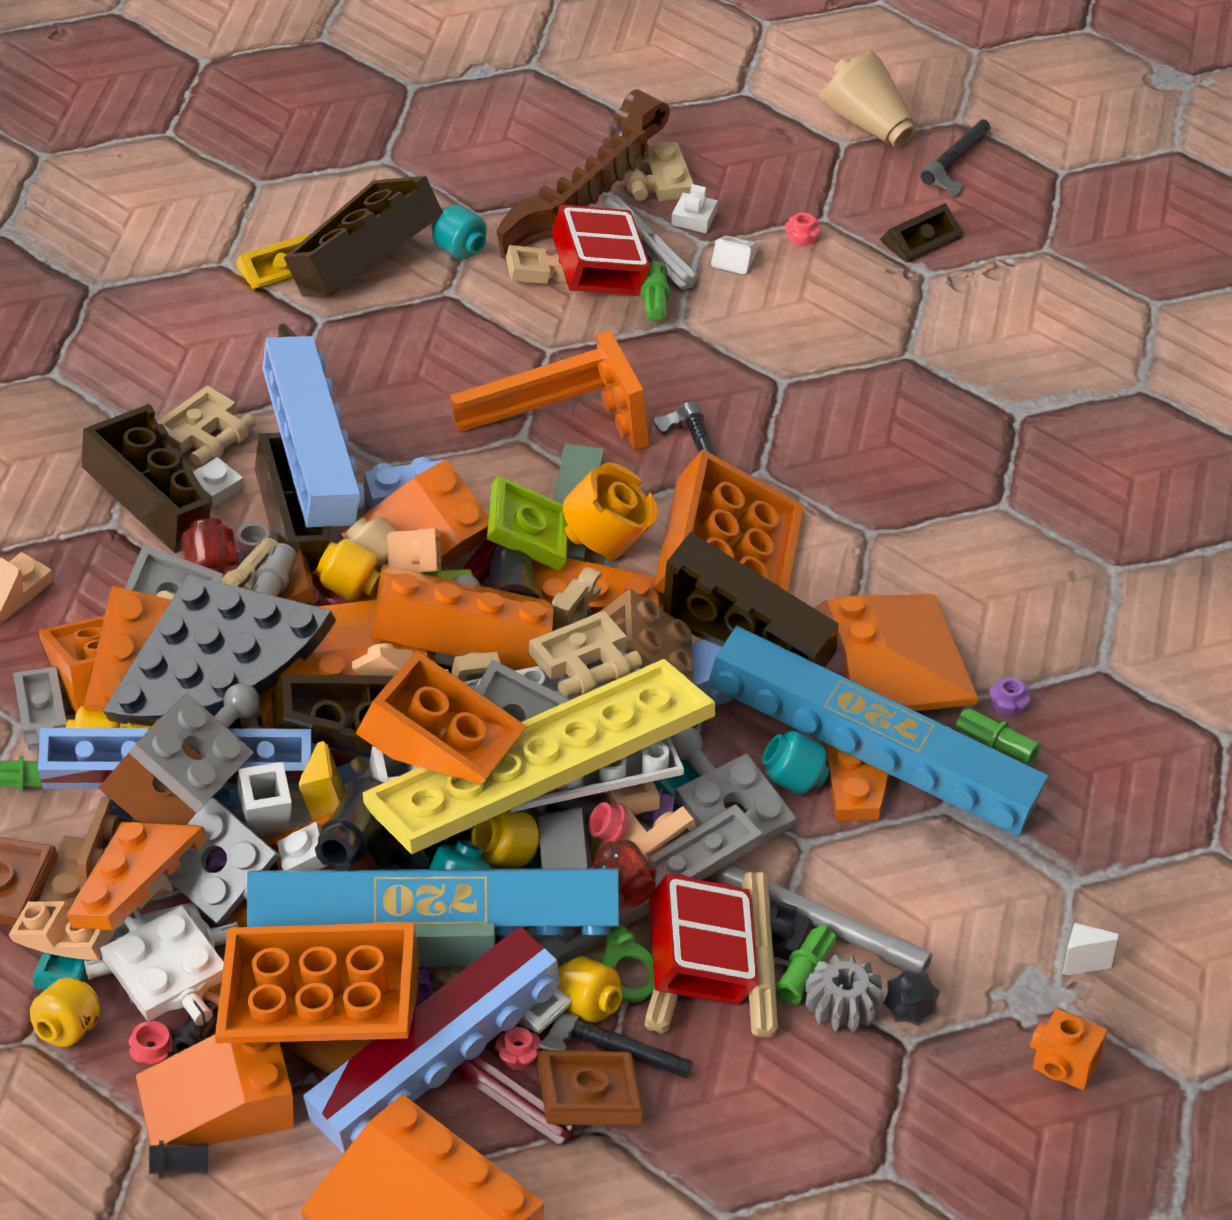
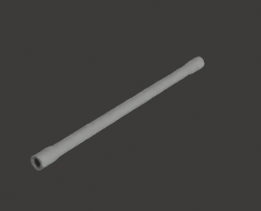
[549,796,933,973]

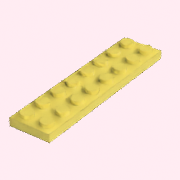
[363,659,715,854]

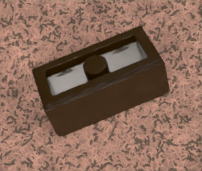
[880,203,964,263]

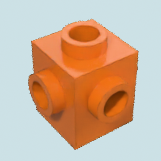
[1030,1008,1108,1091]

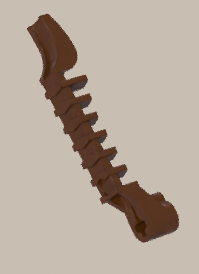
[496,89,670,259]

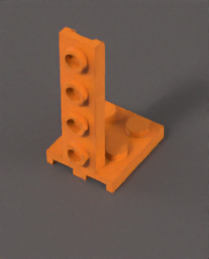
[449,330,649,451]

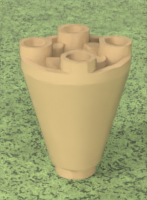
[819,50,916,148]

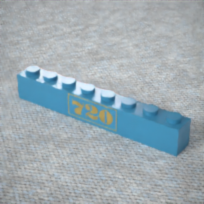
[707,626,1048,836]
[247,868,619,935]

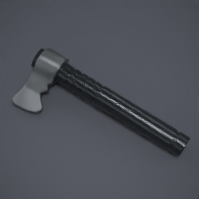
[920,119,991,197]
[653,401,717,457]
[539,1010,693,1078]

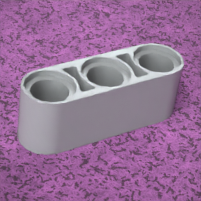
[538,807,592,869]

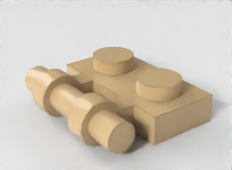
[625,142,693,202]
[157,386,257,467]
[529,611,642,698]

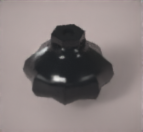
[883,969,941,1026]

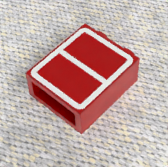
[551,204,650,296]
[649,874,758,1006]

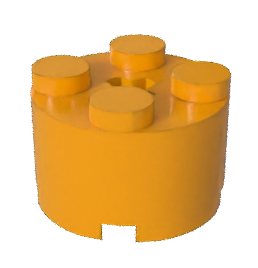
[563,462,658,561]

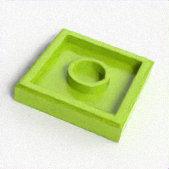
[487,475,568,571]

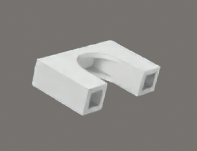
[236,746,419,840]

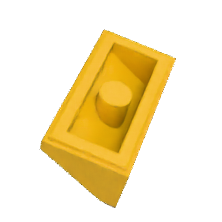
[236,233,309,290]
[299,741,346,820]

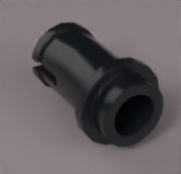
[172,1000,218,1054]
[149,1140,208,1179]

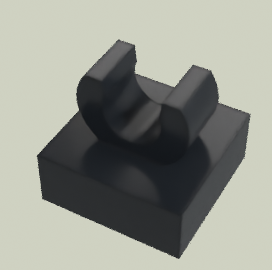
[770,902,811,961]

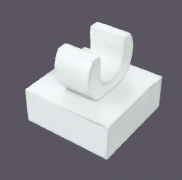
[671,184,718,233]

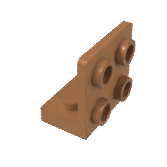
[600,588,694,684]
[38,797,119,908]

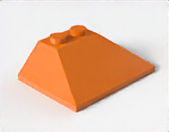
[815,594,978,711]

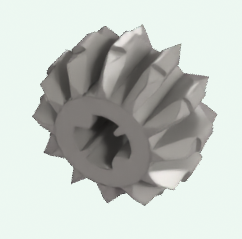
[805,954,883,1033]

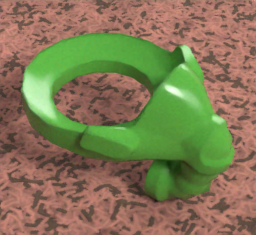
[598,925,655,1003]

